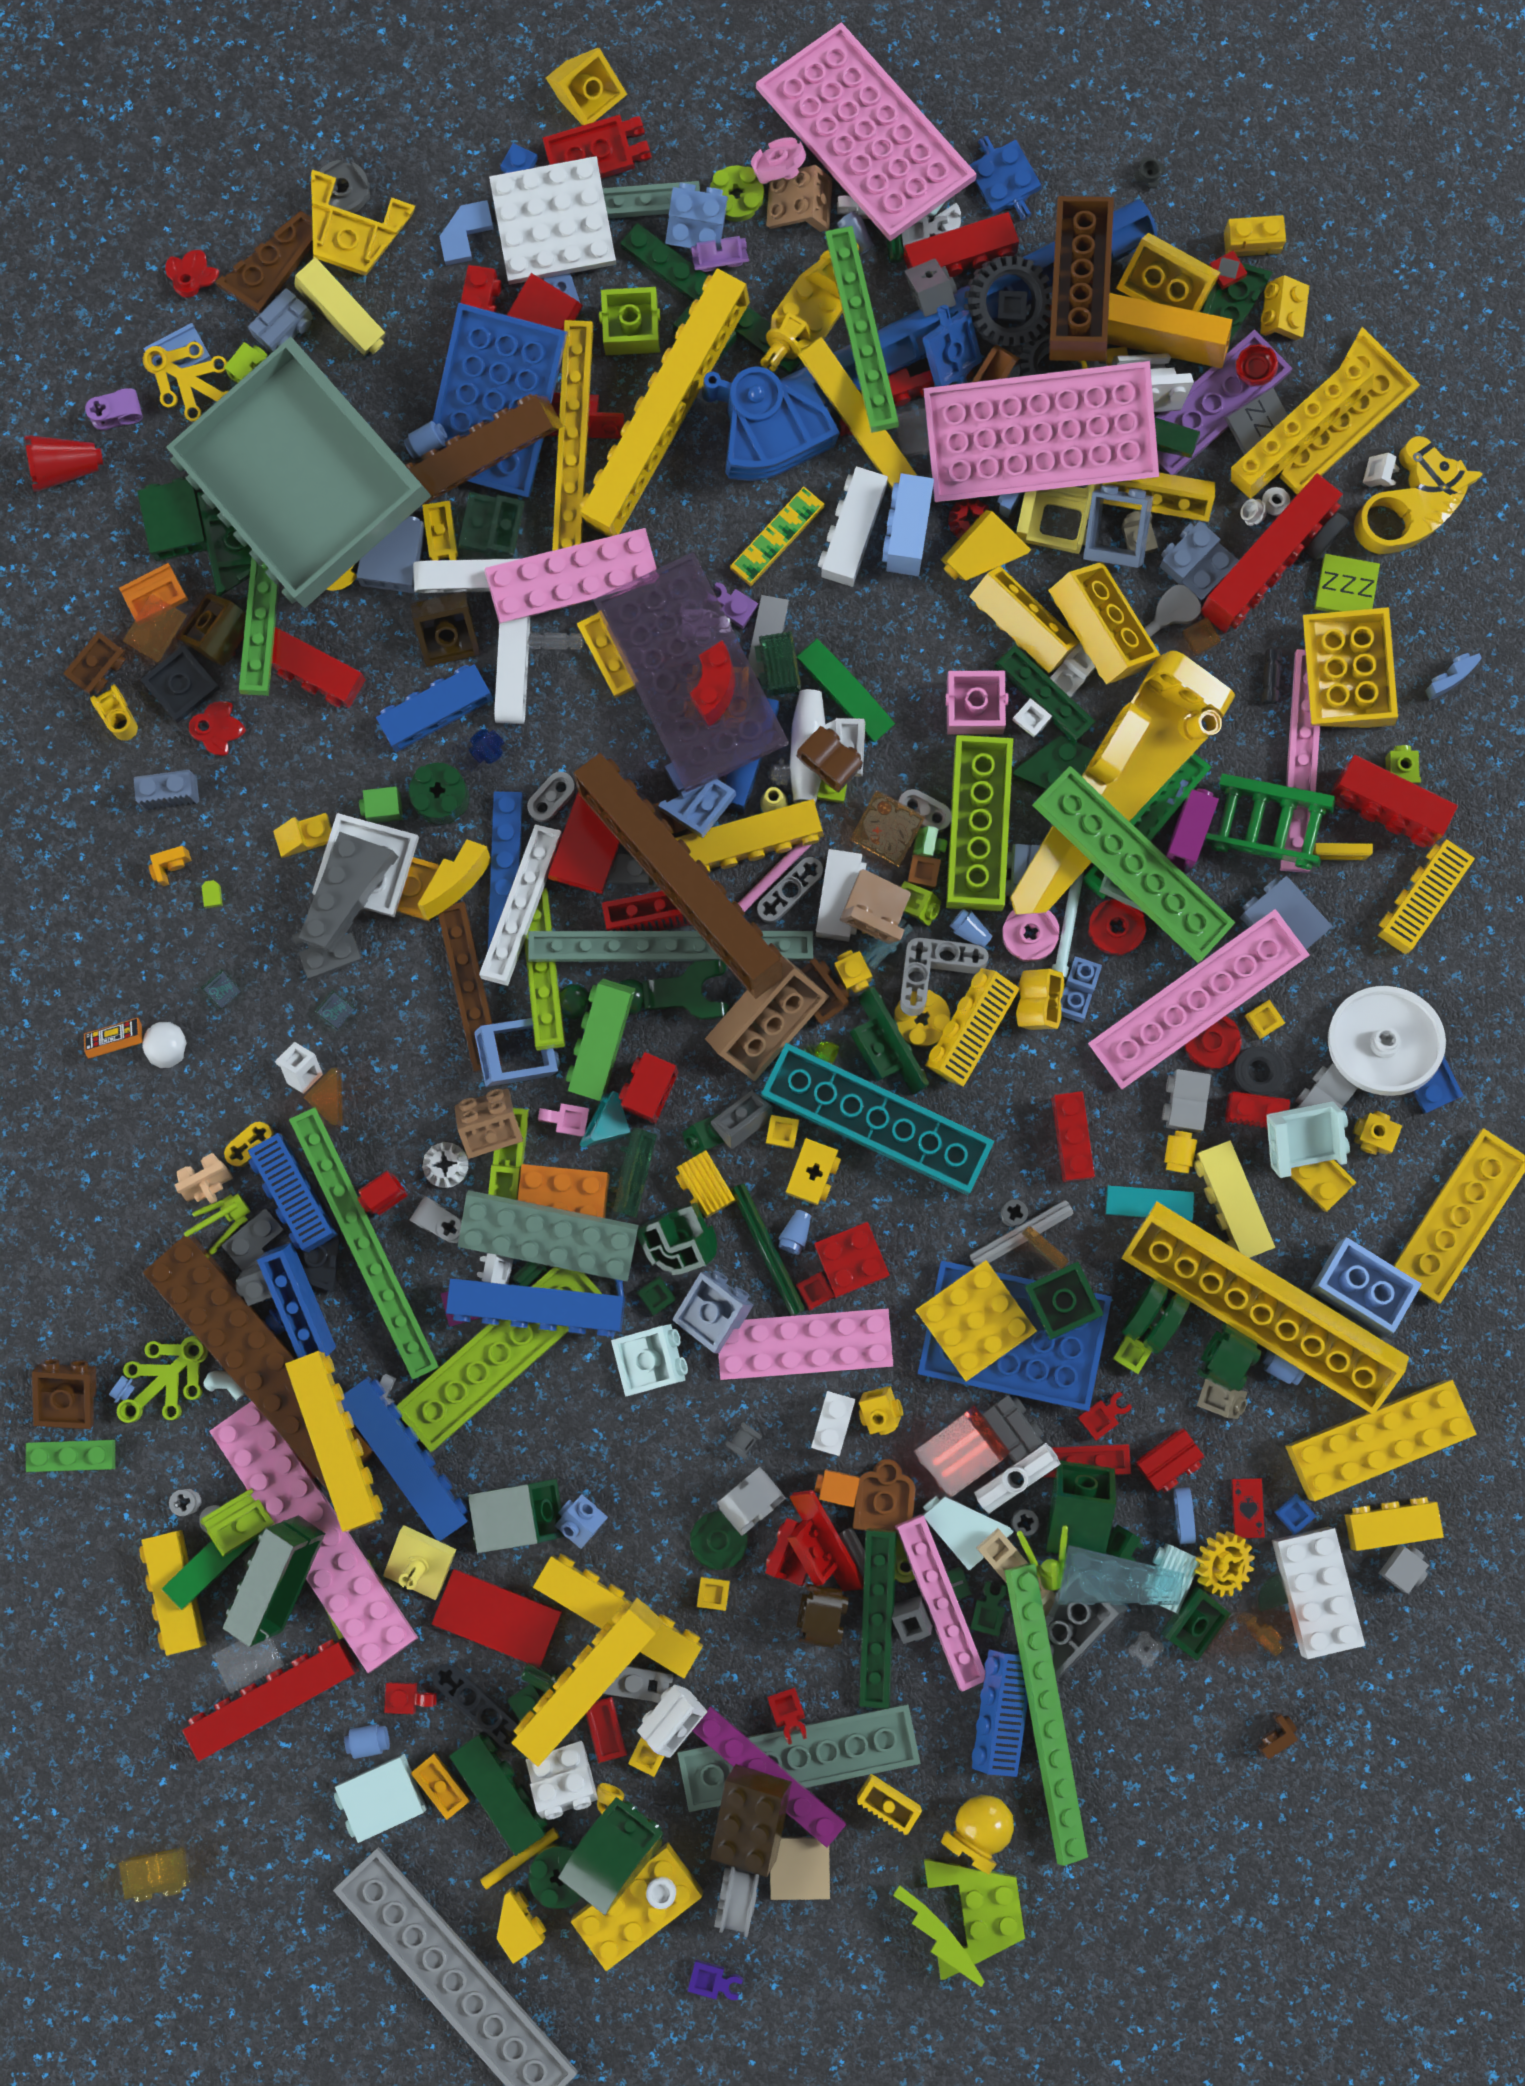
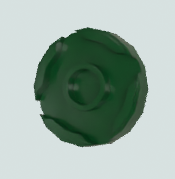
[690,1511,748,1570]

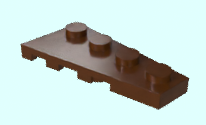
[215,211,313,314]

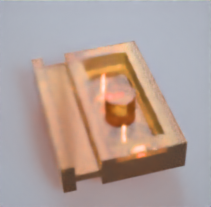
[123,593,187,662]
[1237,1611,1285,1656]

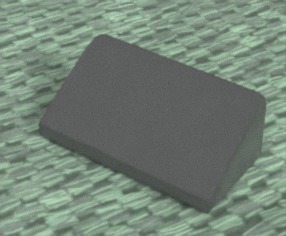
[711,1091,772,1149]

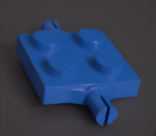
[969,136,1042,220]
[922,305,982,387]

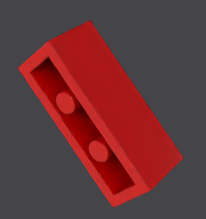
[1051,1091,1095,1183]

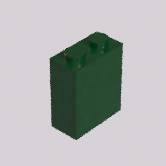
[137,478,207,562]

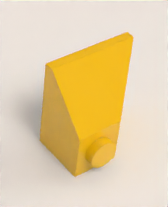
[546,48,627,125]

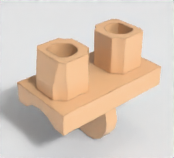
[175,1153,233,1204]

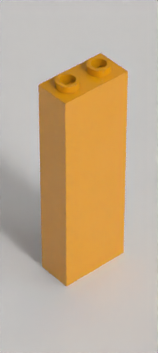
[1107,293,1233,368]

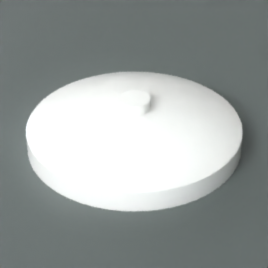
[1328,986,1446,1096]

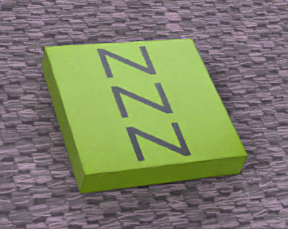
[1314,554,1380,612]

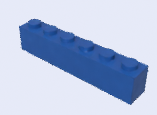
[446,1279,625,1337]
[341,1376,469,1542]

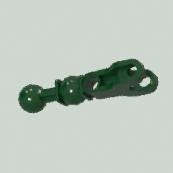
[559,960,730,1020]

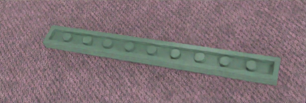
[528,931,813,962]

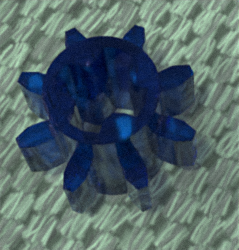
[468,729,505,764]

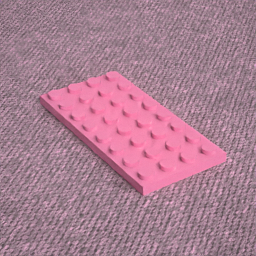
[756,22,976,241]
[924,361,1159,502]

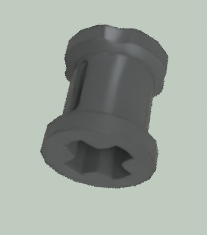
[1000,1200,1028,1227]
[725,1422,763,1460]
[1010,1508,1039,1536]

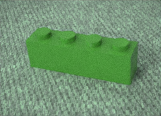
[566,979,636,1101]

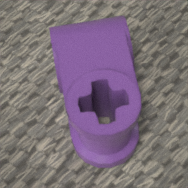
[85,389,143,430]

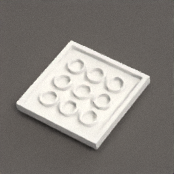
[489,156,616,285]

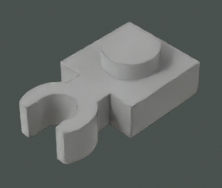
[902,215,948,247]

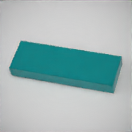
[1105,1185,1194,1221]

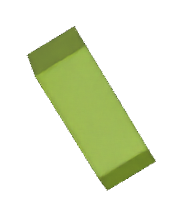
[202,880,223,908]

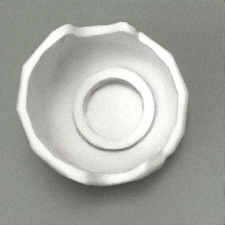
[143,1022,187,1068]

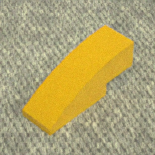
[418,839,491,920]

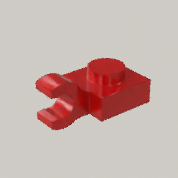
[384,1682,437,1714]

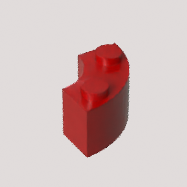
[690,640,735,727]

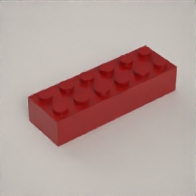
[1200,473,1343,634]

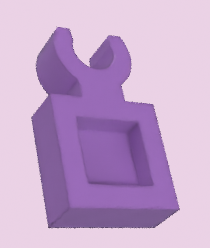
[707,582,759,629]

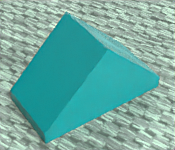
[579,1091,630,1148]

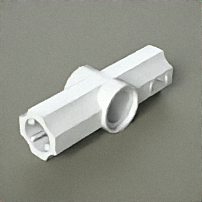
[974,1443,1061,1514]

